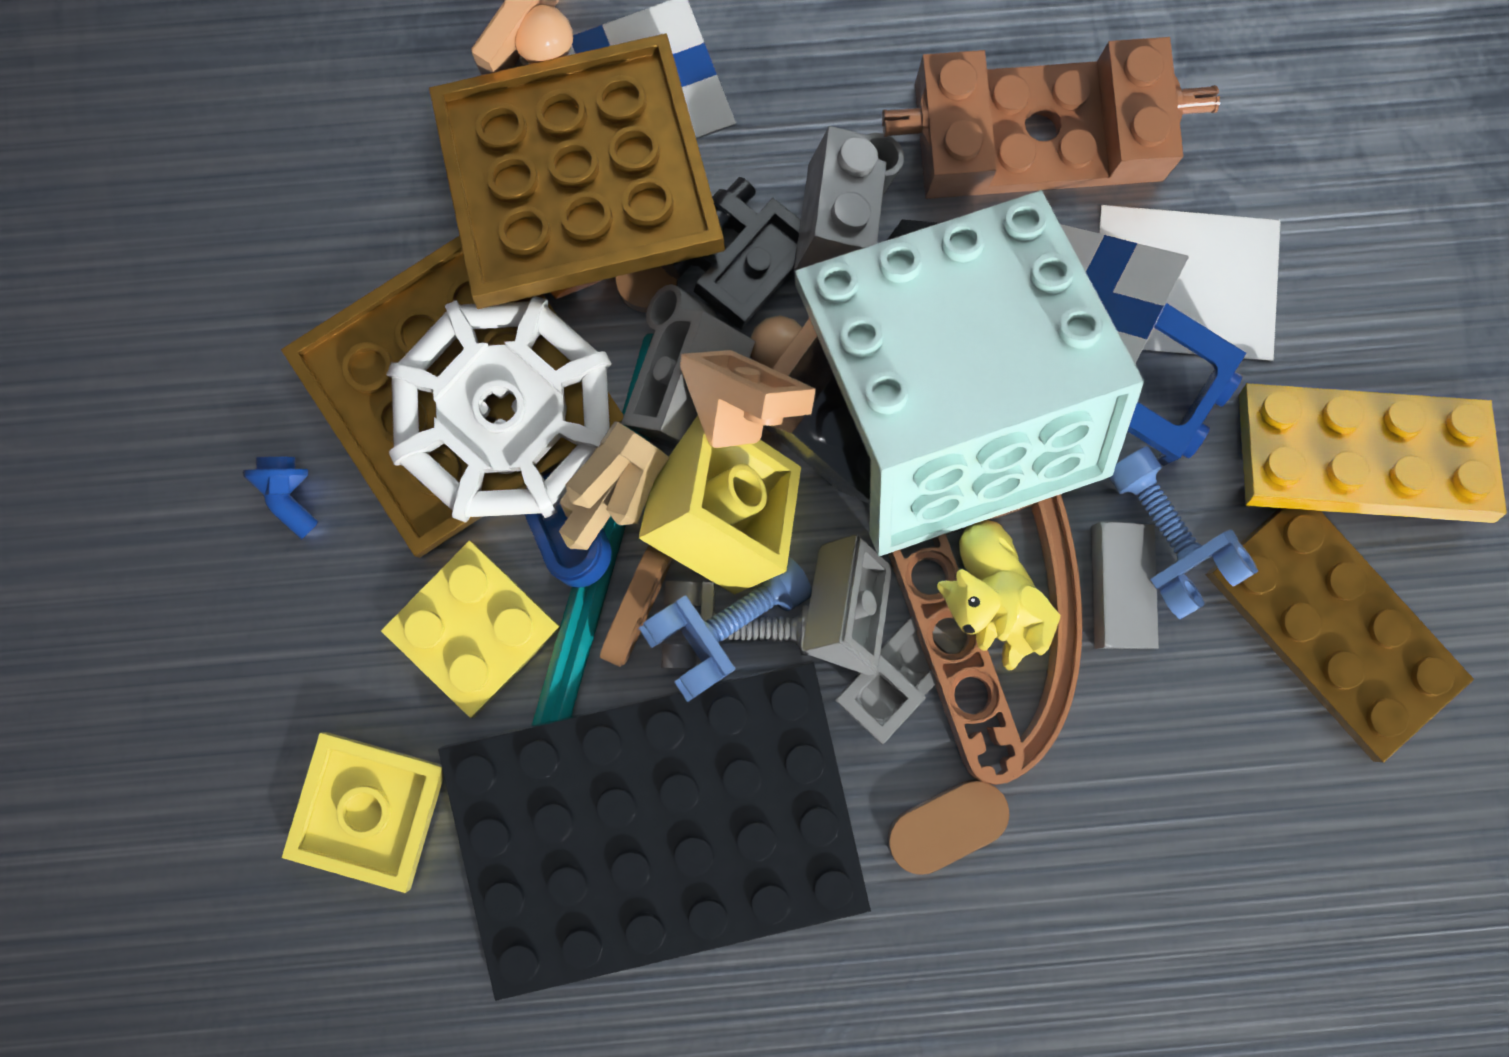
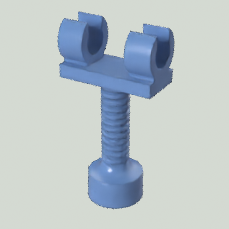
[1109,446,1258,620]
[638,557,812,702]

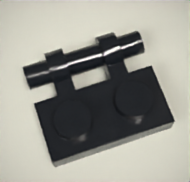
[662,177,801,330]

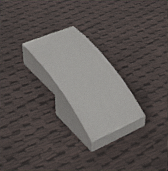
[835,616,961,745]

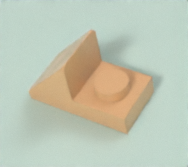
[680,350,816,448]

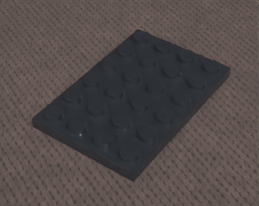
[438,660,871,1001]

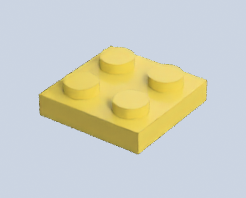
[381,540,560,718]
[281,732,444,893]

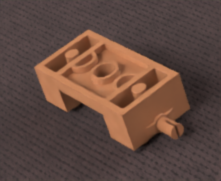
[882,37,1220,199]

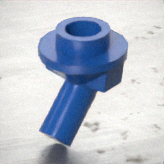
[243,457,319,539]

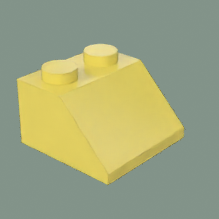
[639,415,801,595]

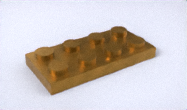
[1205,508,1474,763]

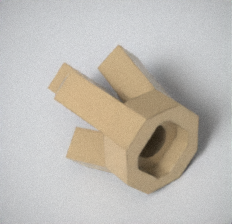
[559,421,670,550]

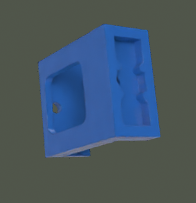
[1128,303,1246,466]

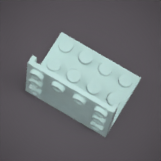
[795,190,1144,557]

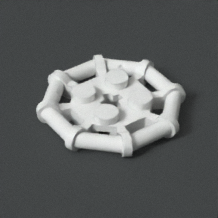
[386,296,612,522]

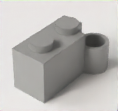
[794,126,904,271]
[621,284,755,450]

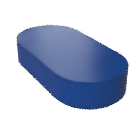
[525,472,612,588]

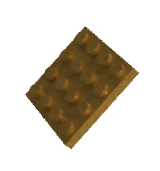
[429,33,725,309]
[281,236,624,558]

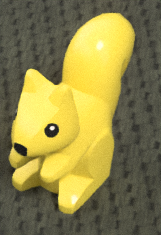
[937,520,1061,670]

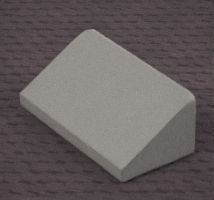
[1091,522,1159,649]
[802,534,892,675]

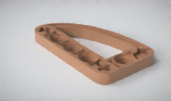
[888,494,1082,785]

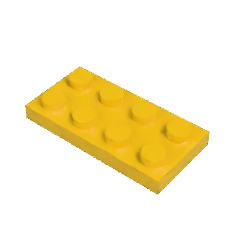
[1239,383,1507,523]

